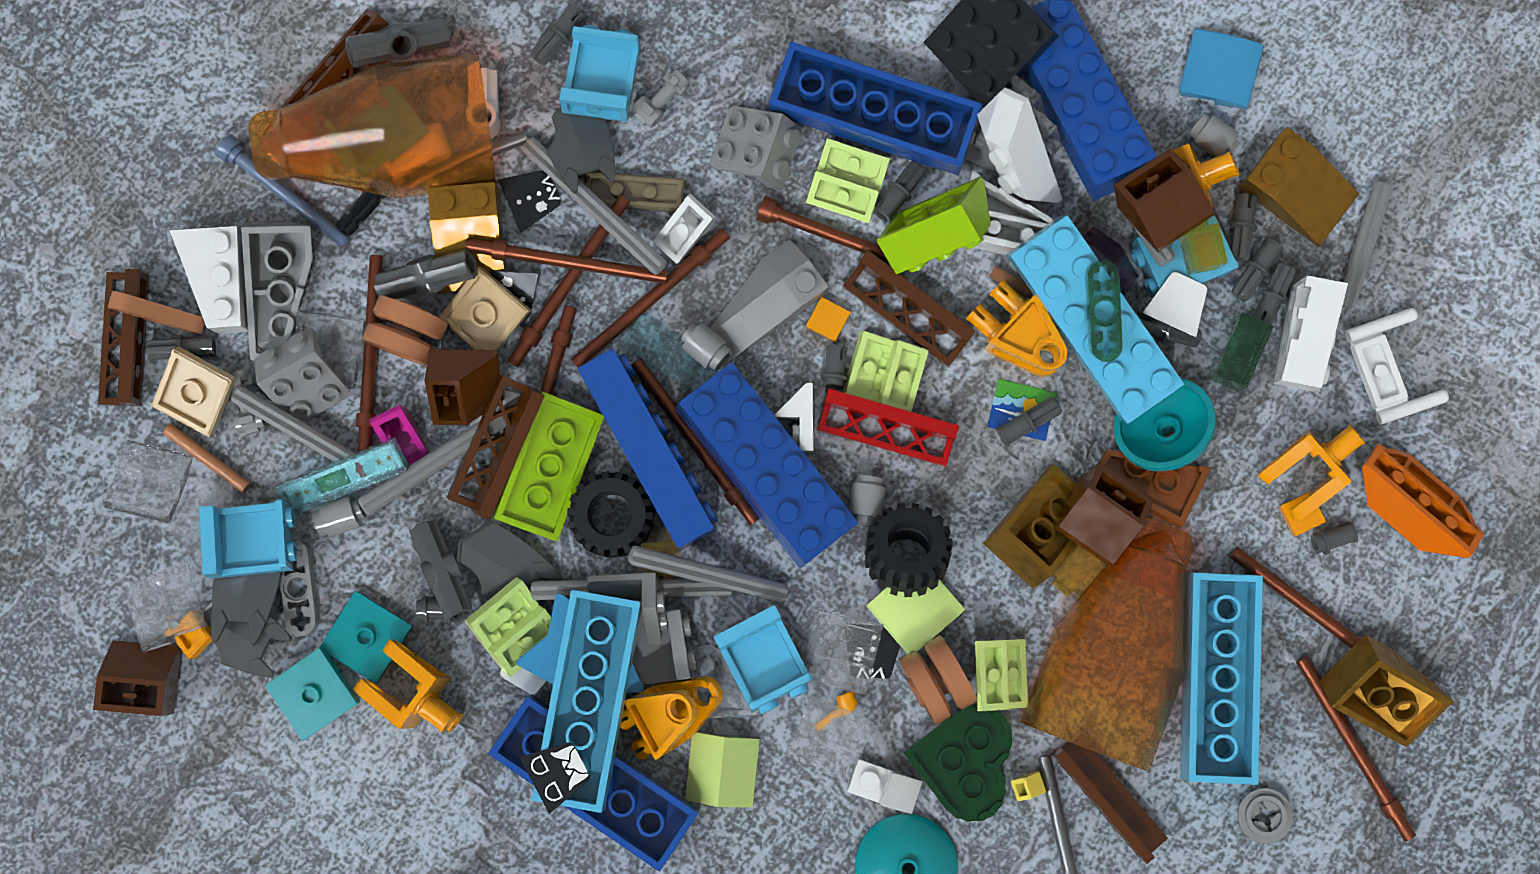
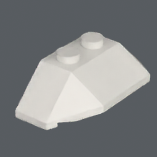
[977,88,1062,203]

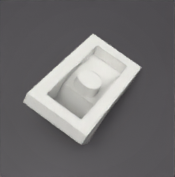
[653,194,715,264]
[774,383,813,453]
[847,759,923,814]

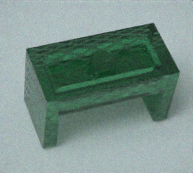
[1208,312,1274,392]

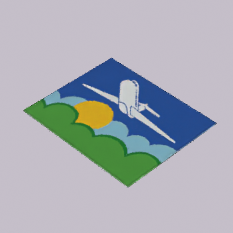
[987,379,1057,441]

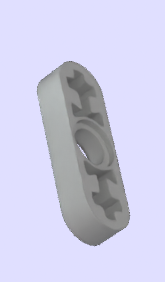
[280,539,319,636]

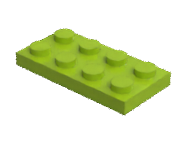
[492,391,604,542]

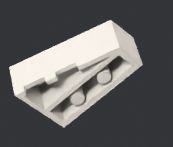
[969,171,1054,255]
[170,226,248,334]
[1273,276,1348,392]

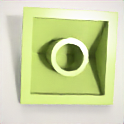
[685,732,760,807]

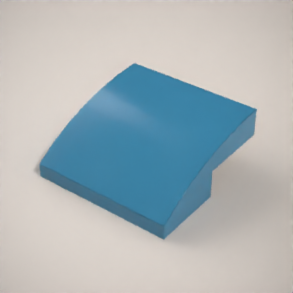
[1179,29,1264,109]

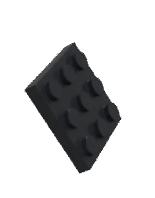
[923,0,1059,108]

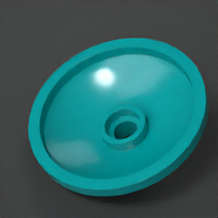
[1114,379,1216,471]
[855,814,958,874]

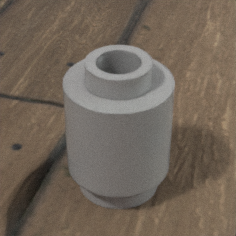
[1188,112,1241,157]
[681,323,732,372]
[848,475,886,526]
[312,495,366,537]

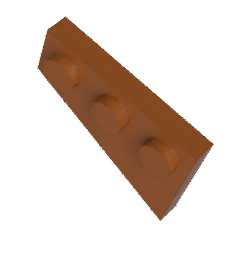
[1099,449,1211,528]

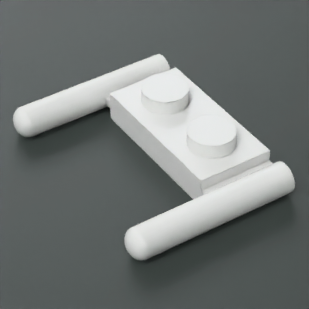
[1345,308,1449,425]

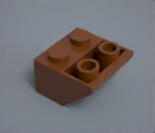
[1114,148,1214,252]
[424,349,505,425]
[1055,462,1154,566]
[93,640,181,716]

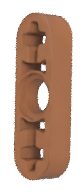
[107,291,205,335]

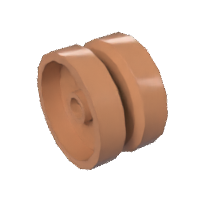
[361,295,449,367]
[898,635,977,725]

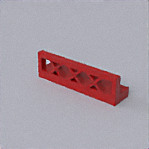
[817,389,959,467]

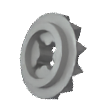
[1237,788,1293,844]

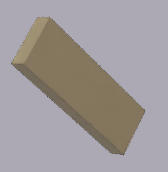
[584,172,685,213]

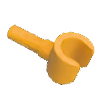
[815,691,858,729]

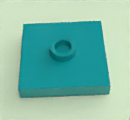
[320,591,414,684]
[265,646,360,741]

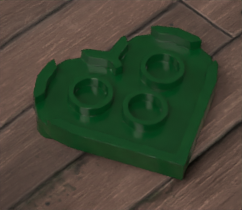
[903,704,1012,822]

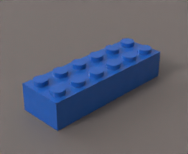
[1024,0,1157,201]
[769,42,982,176]
[577,348,718,551]
[675,362,859,568]
[488,695,700,872]

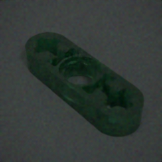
[1085,260,1123,362]

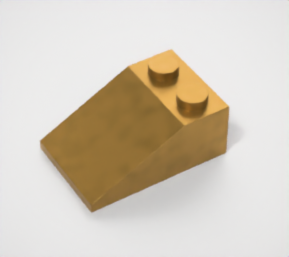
[1238,127,1359,247]
[428,182,506,294]
[983,463,1076,589]
[1320,634,1454,747]

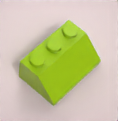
[876,176,991,274]

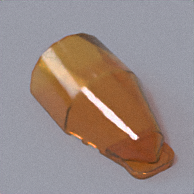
[249,53,496,199]
[1019,517,1193,772]

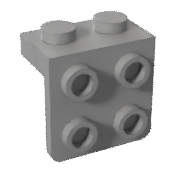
[710,106,803,191]
[254,327,350,422]
[587,571,668,645]
[632,610,697,685]

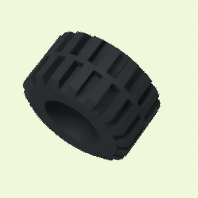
[567,471,655,558]
[864,503,953,597]

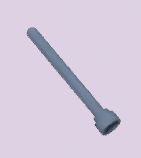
[215,134,349,246]

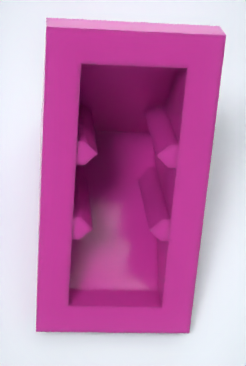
[369,405,429,470]

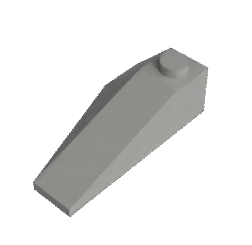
[241,221,313,360]
[710,239,829,370]

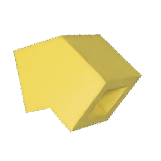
[1011,770,1046,801]

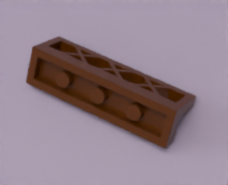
[281,8,404,139]
[842,250,975,367]
[98,269,149,406]
[447,374,545,519]
[1051,732,1168,864]

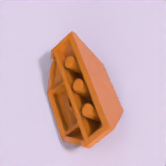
[1362,444,1484,558]

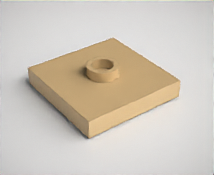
[438,267,531,351]
[151,346,237,437]

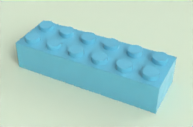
[1006,215,1185,424]
[1180,573,1263,785]
[531,590,642,813]

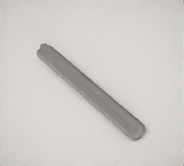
[628,546,788,602]

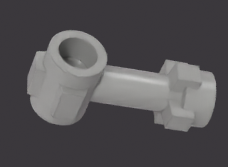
[631,69,689,128]
[229,370,266,435]

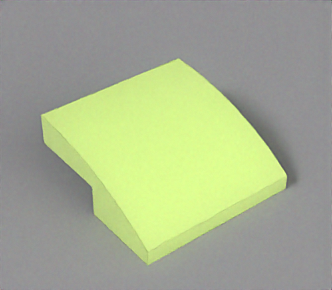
[806,138,891,223]
[842,331,929,412]
[866,559,965,653]
[465,577,551,677]
[975,639,1028,711]

